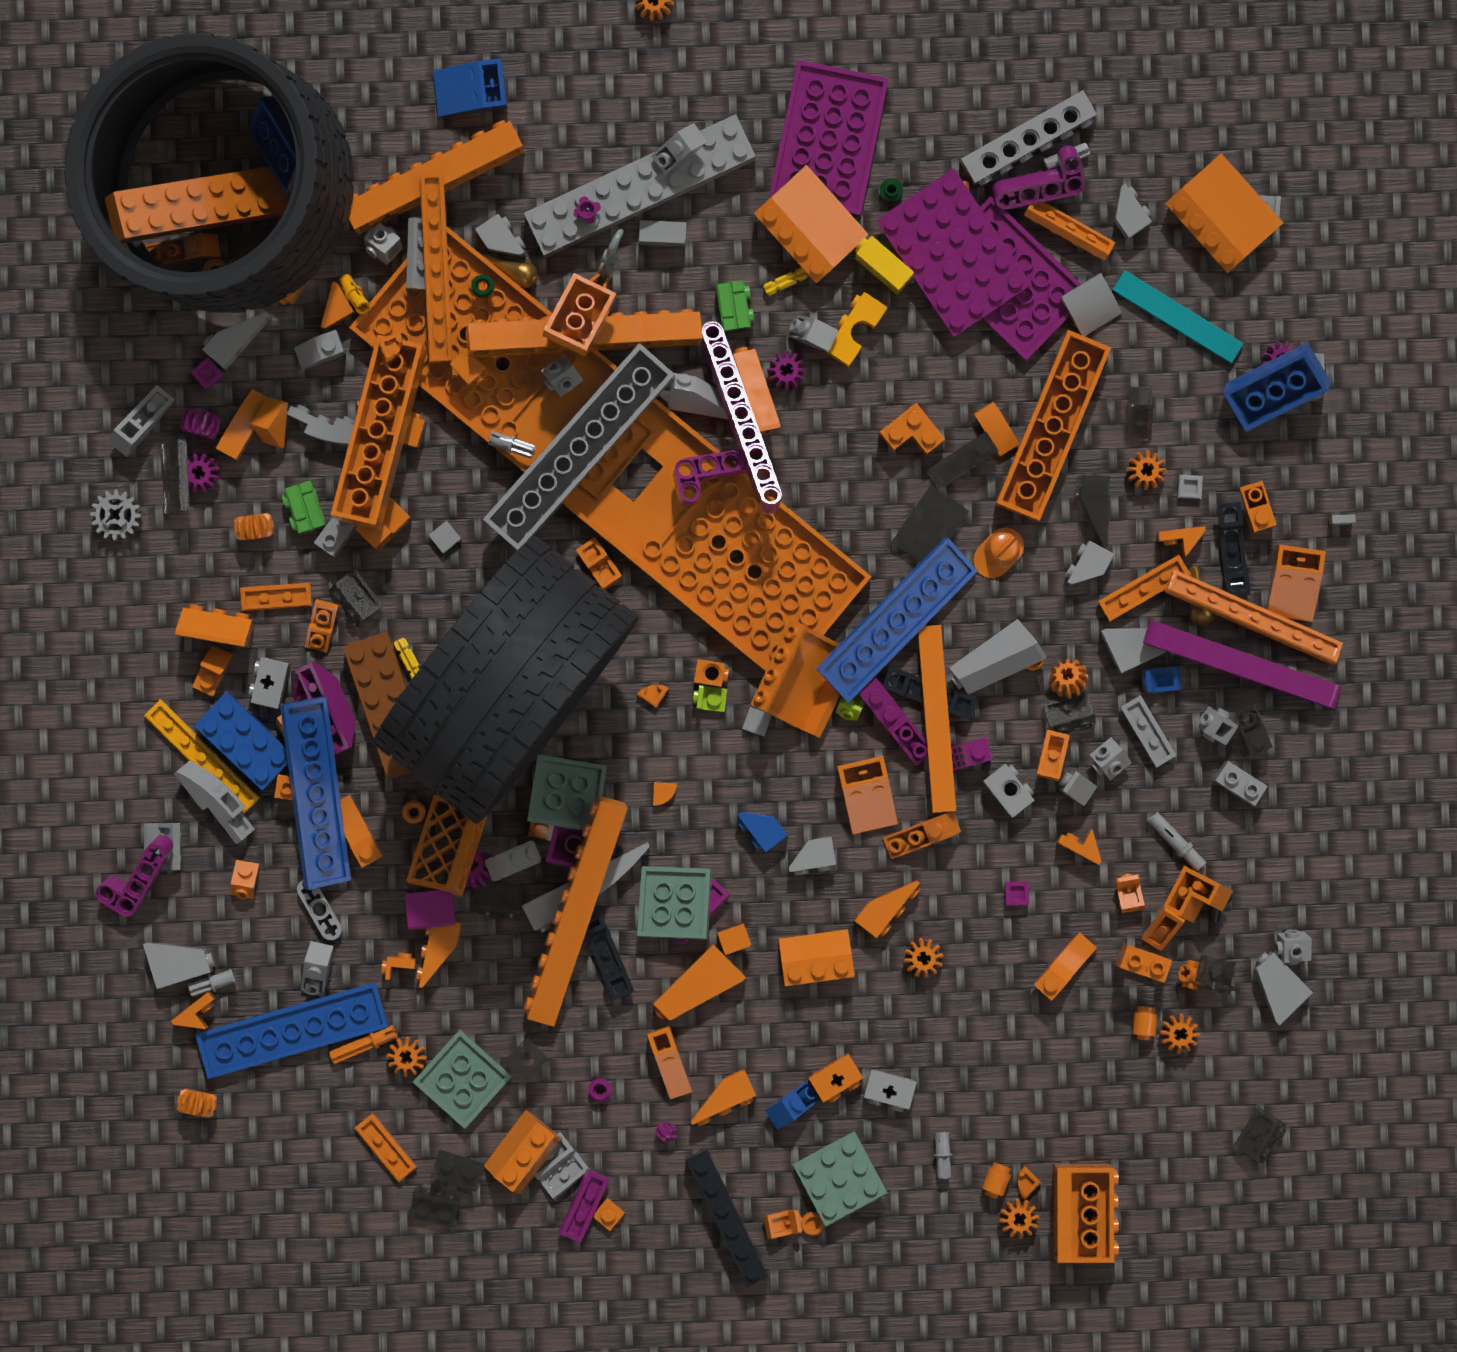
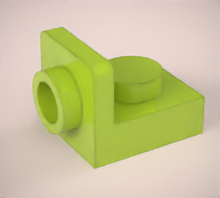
[693,685,727,712]
[836,694,865,721]

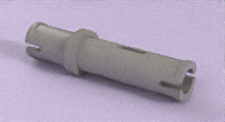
[1148,812,1206,871]

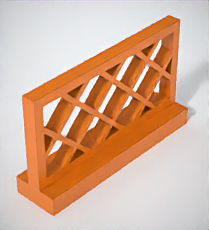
[406,794,488,897]

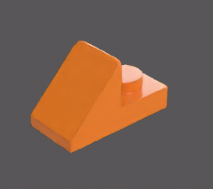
[1156,526,1206,558]
[192,645,234,697]
[1036,730,1070,782]
[1057,829,1101,865]
[1142,908,1185,951]
[171,991,216,1029]

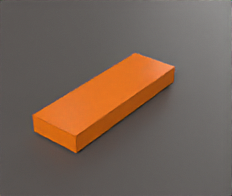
[240,583,312,611]
[354,1113,417,1182]

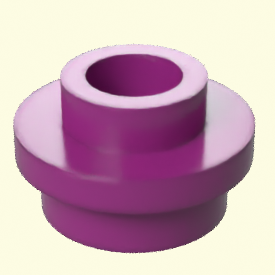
[588,1078,612,1102]
[655,1121,677,1143]

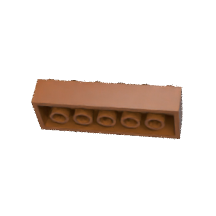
[343,632,409,780]

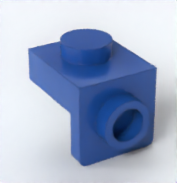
[1143,667,1182,693]

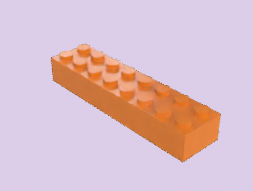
[349,120,525,235]
[104,167,291,243]
[995,330,1111,522]
[330,335,427,531]

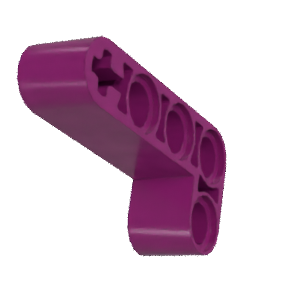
[992,145,1085,210]
[673,449,761,507]
[95,835,173,917]

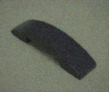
[1217,502,1251,596]
[883,666,978,720]
[585,905,635,1001]

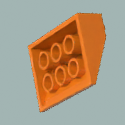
[1165,153,1284,273]
[754,165,869,283]

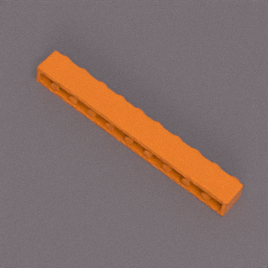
[465,309,703,357]
[523,795,627,1027]

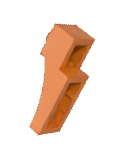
[340,795,384,868]
[1033,932,1097,1001]

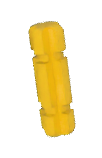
[763,267,808,296]
[393,638,419,680]

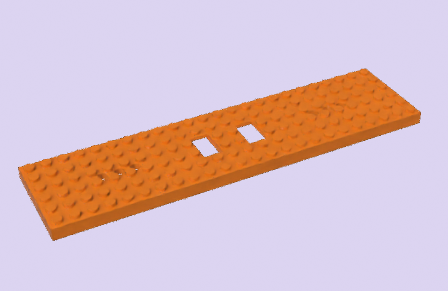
[349,226,872,672]

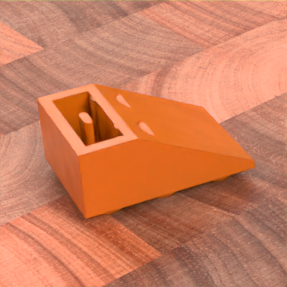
[1267,545,1326,622]
[837,756,898,835]

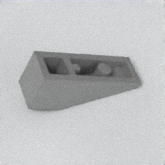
[202,312,272,370]
[668,373,738,419]
[109,385,175,457]

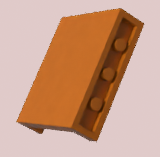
[750,619,840,738]

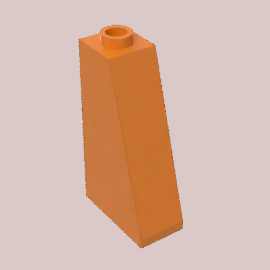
[732,347,781,438]
[653,944,746,1021]

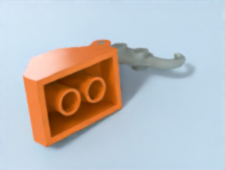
[542,229,624,356]

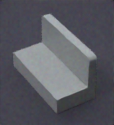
[639,220,687,247]

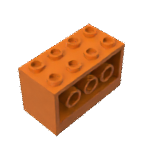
[1054,1164,1119,1263]

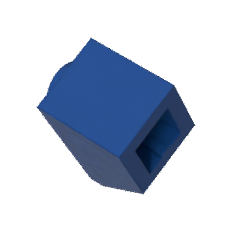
[736,812,788,852]
[765,1080,821,1130]

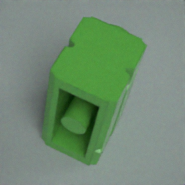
[716,281,755,333]
[282,480,327,534]

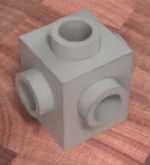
[364,222,403,265]
[541,354,583,397]
[1196,706,1238,745]
[1090,738,1132,780]
[1274,929,1312,965]

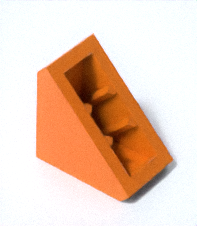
[321,282,356,330]
[250,397,288,448]

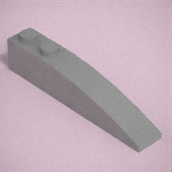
[522,842,650,933]

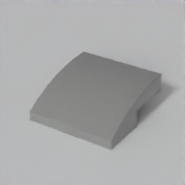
[1060,273,1122,336]
[534,1132,591,1200]

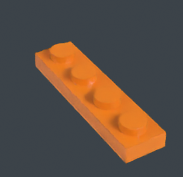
[1024,202,1116,261]
[1097,555,1191,621]

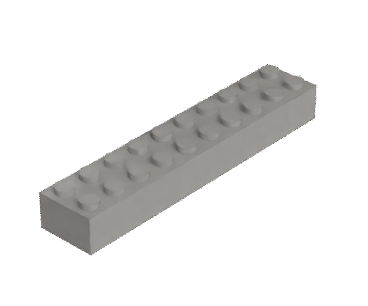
[524,114,756,258]
[483,343,675,550]

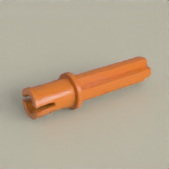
[330,1024,398,1064]

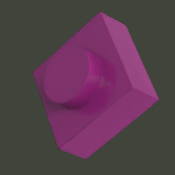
[191,357,224,390]
[1005,881,1029,905]

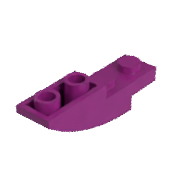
[858,678,928,766]

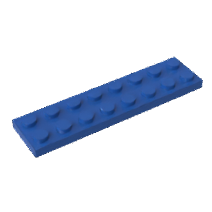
[816,537,978,703]
[280,697,351,890]
[195,982,389,1079]

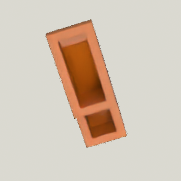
[216,389,268,461]

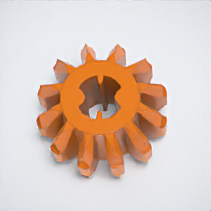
[635,0,674,21]
[1126,450,1167,490]
[234,513,274,540]
[1048,658,1089,699]
[904,938,943,978]
[1159,1014,1200,1054]
[387,1036,427,1077]
[177,1089,217,1118]
[999,1198,1039,1239]

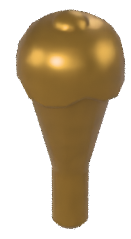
[483,253,537,289]
[1189,566,1216,627]

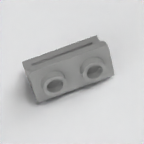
[144,823,181,870]

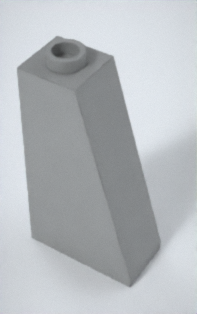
[949,619,1047,694]

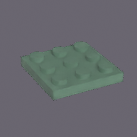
[527,754,607,830]
[637,866,712,940]
[413,1029,512,1129]
[793,1131,888,1227]

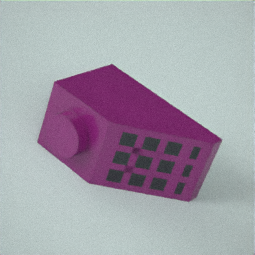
[951,737,993,771]

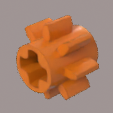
[1178,960,1207,990]

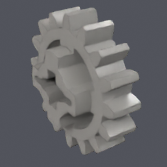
[90,489,142,541]

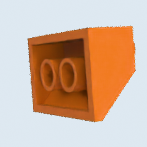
[175,604,255,648]
[779,929,855,986]
[484,1110,562,1194]

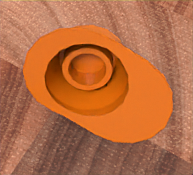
[973,527,1024,578]

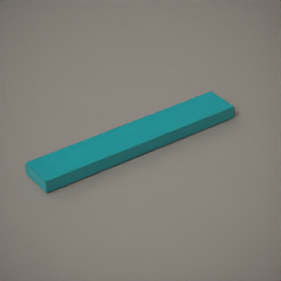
[1112,270,1244,364]

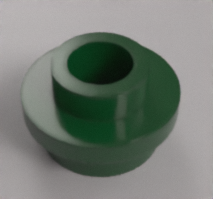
[880,178,903,202]
[471,274,495,298]

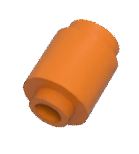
[1132,1006,1158,1040]
[982,1162,1011,1199]

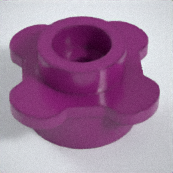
[573,196,601,224]

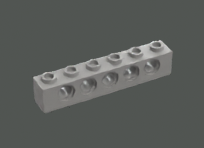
[960,90,1097,186]

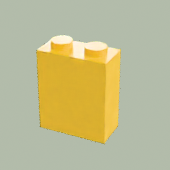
[855,236,914,295]

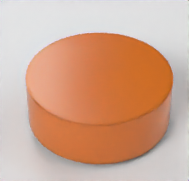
[802,1211,824,1236]

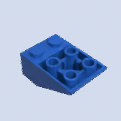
[433,58,508,117]

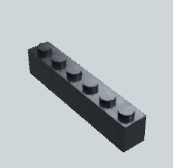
[686,1148,768,1287]

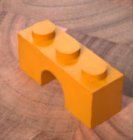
[825,292,888,368]

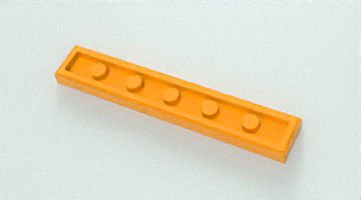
[144,699,260,814]

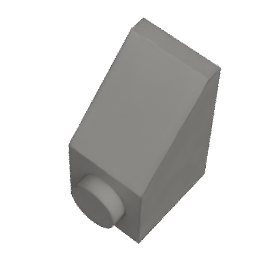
[294,330,346,370]

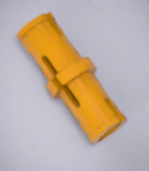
[338,274,370,314]

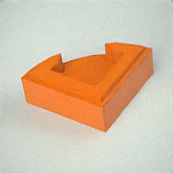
[378,331,403,363]
[637,684,669,707]
[653,782,677,806]
[1018,1165,1041,1199]

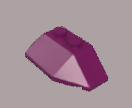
[293,661,356,755]

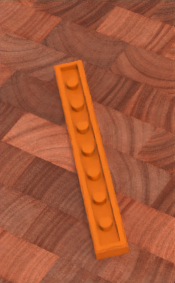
[420,173,453,362]
[1165,569,1343,666]
[918,625,956,813]

